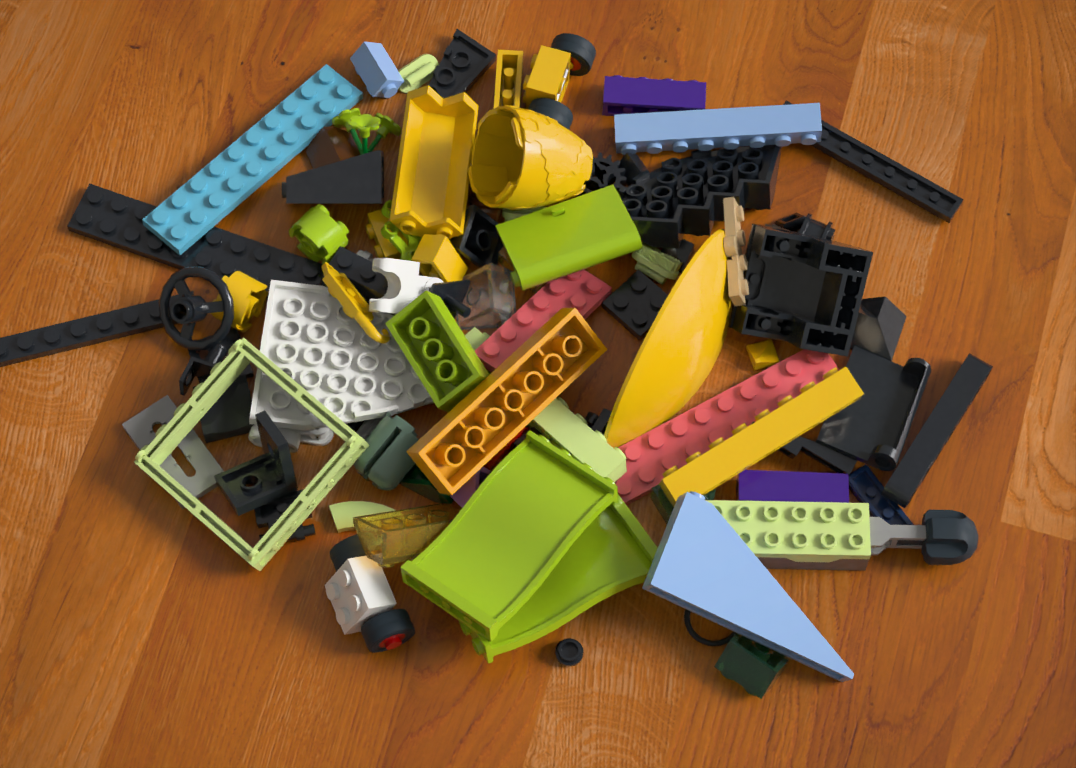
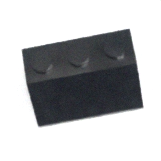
[320,246,395,316]

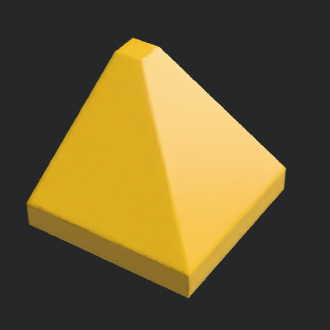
[746,339,780,370]

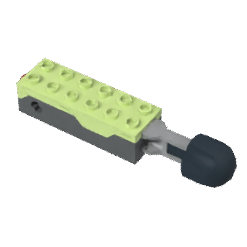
[705,500,979,571]

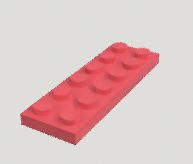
[475,270,612,373]

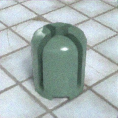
[353,411,419,491]

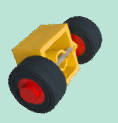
[523,33,596,129]

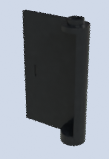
[816,346,932,471]

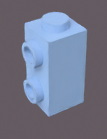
[350,41,404,98]

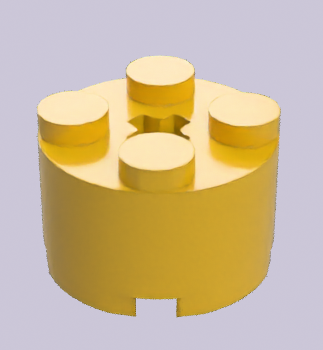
[210,271,268,333]

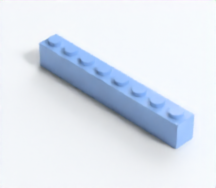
[614,103,822,155]

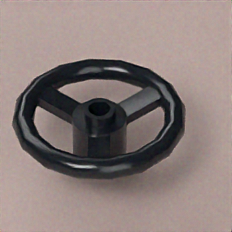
[159,266,234,351]

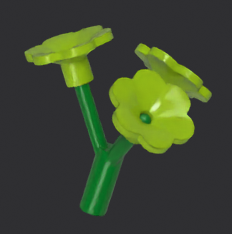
[332,108,402,155]

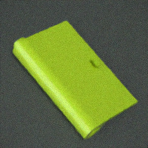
[495,185,642,291]

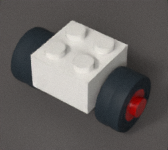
[325,532,415,653]

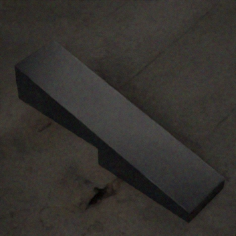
[749,422,858,475]

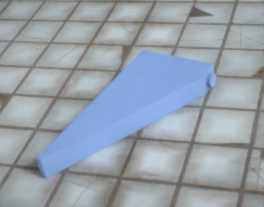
[642,491,854,682]

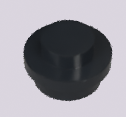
[555,638,584,667]

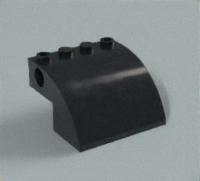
[728,223,873,356]

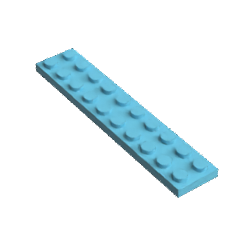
[142,64,363,255]

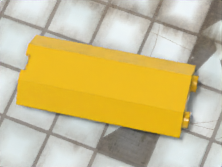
[389,85,479,239]

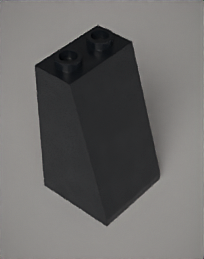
[282,150,384,204]

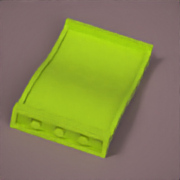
[401,430,618,642]
[459,495,658,664]

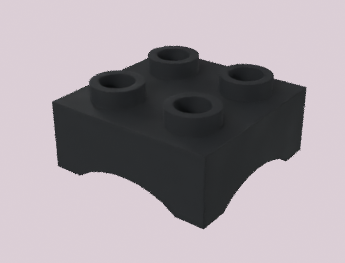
[193,374,254,443]

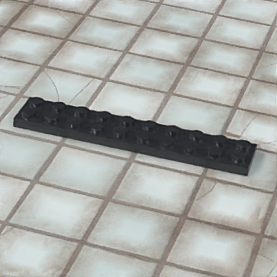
[67,183,324,300]

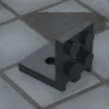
[214,410,298,516]

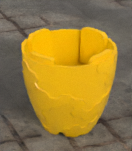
[468,105,593,210]

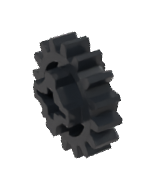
[576,152,626,197]

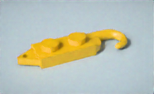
[321,262,390,344]

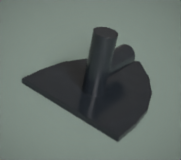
[430,280,471,319]

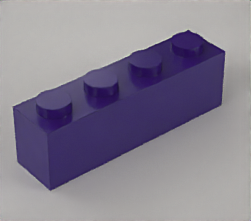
[602,75,706,116]
[736,470,849,503]

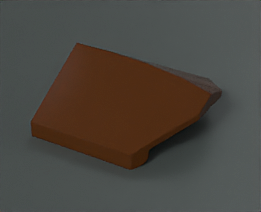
[306,126,360,169]

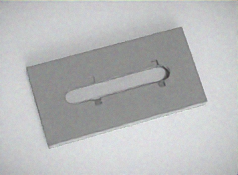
[122,395,224,509]

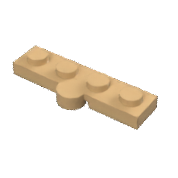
[723,197,749,306]

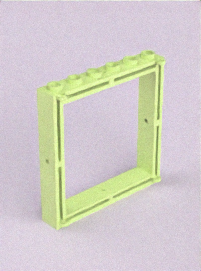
[134,338,369,571]

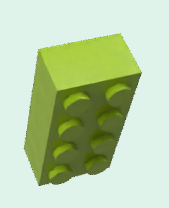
[385,290,490,412]

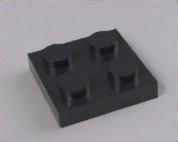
[602,269,668,341]

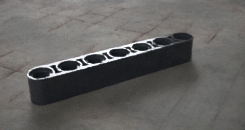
[881,353,993,508]

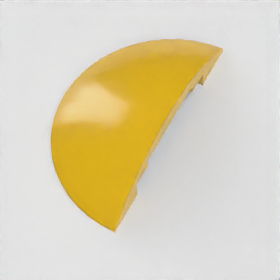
[604,229,733,448]

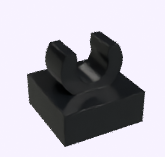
[585,408,612,435]

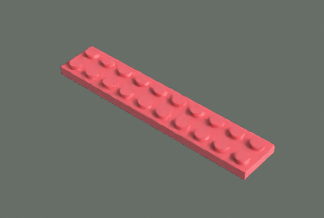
[615,349,839,505]

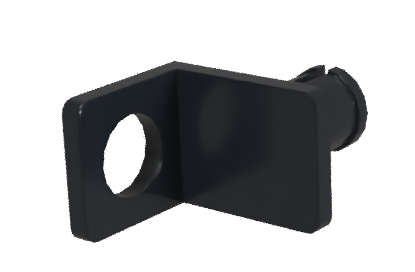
[179,345,227,396]

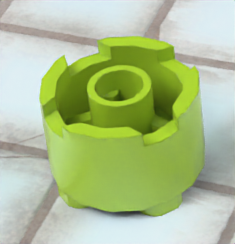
[288,204,349,265]

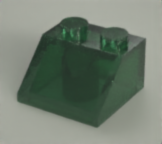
[714,633,791,699]

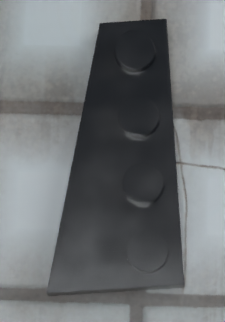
[427,29,496,99]

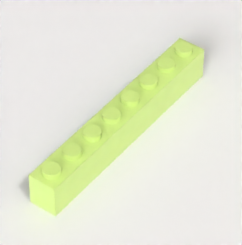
[465,327,627,483]

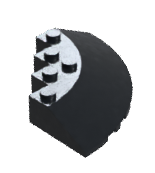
[618,144,782,249]

